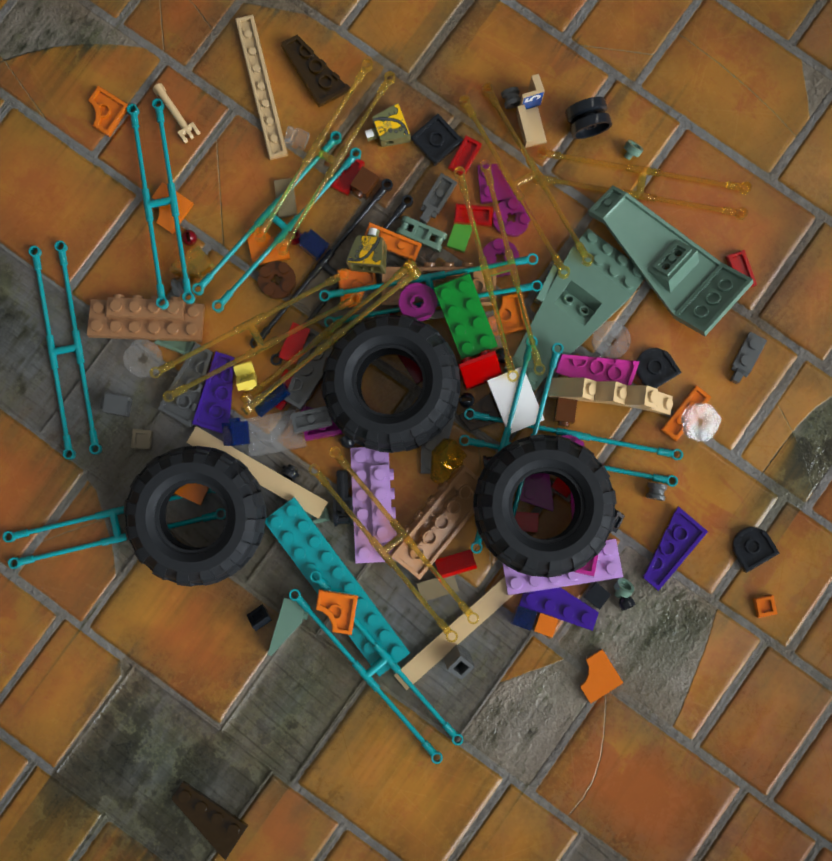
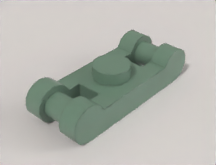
[396,216,448,253]

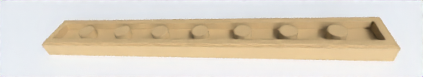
[235,14,288,160]
[186,426,329,519]
[394,577,513,690]

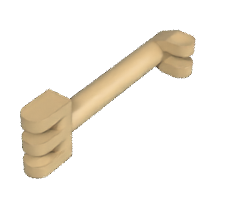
[153,83,201,144]

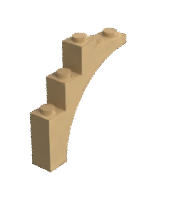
[547,378,673,415]

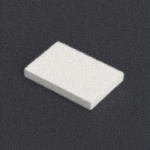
[487,367,545,433]

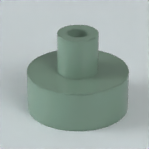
[624,140,643,160]
[614,578,634,598]

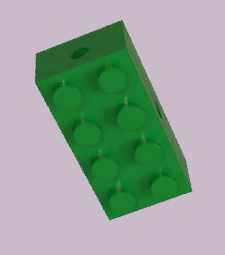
[433,272,498,359]

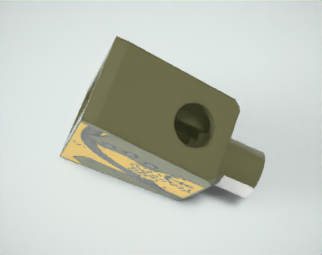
[364,103,411,147]
[346,228,387,274]

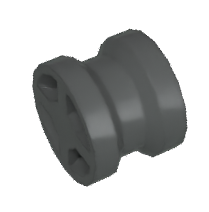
[501,87,521,109]
[171,276,184,297]
[646,482,667,501]

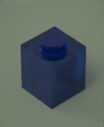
[299,229,329,261]
[222,418,250,446]
[511,605,537,631]

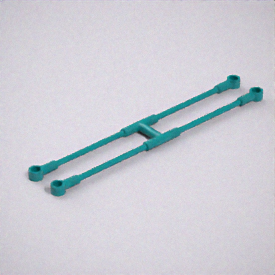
[127,98,195,310]
[192,131,361,313]
[28,241,102,460]
[319,253,543,328]
[470,336,564,554]
[459,408,683,487]
[2,488,226,569]
[289,570,464,764]

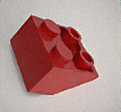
[458,350,502,391]

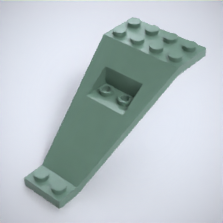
[588,185,753,336]
[502,228,644,392]

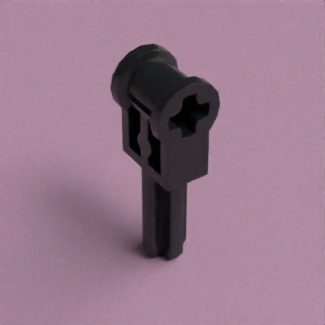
[333,470,354,527]

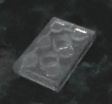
[243,409,307,457]

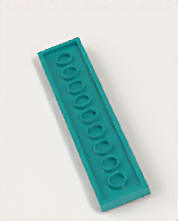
[265,497,410,677]

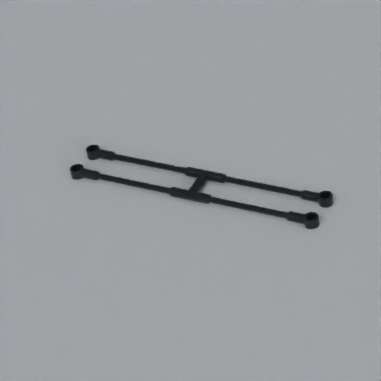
[250,179,413,366]

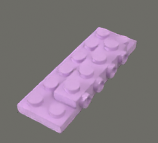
[350,447,397,563]
[502,539,623,595]

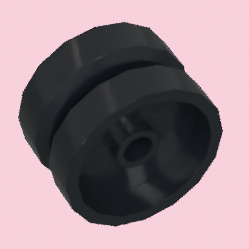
[565,97,612,139]

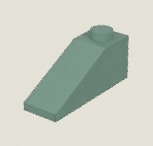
[267,597,309,656]

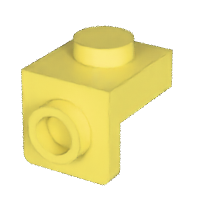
[233,361,257,391]

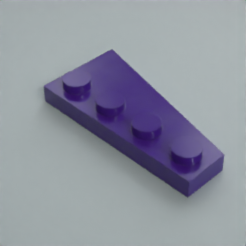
[192,351,235,436]
[642,506,708,591]
[519,587,599,631]

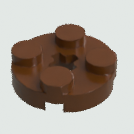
[258,261,296,300]

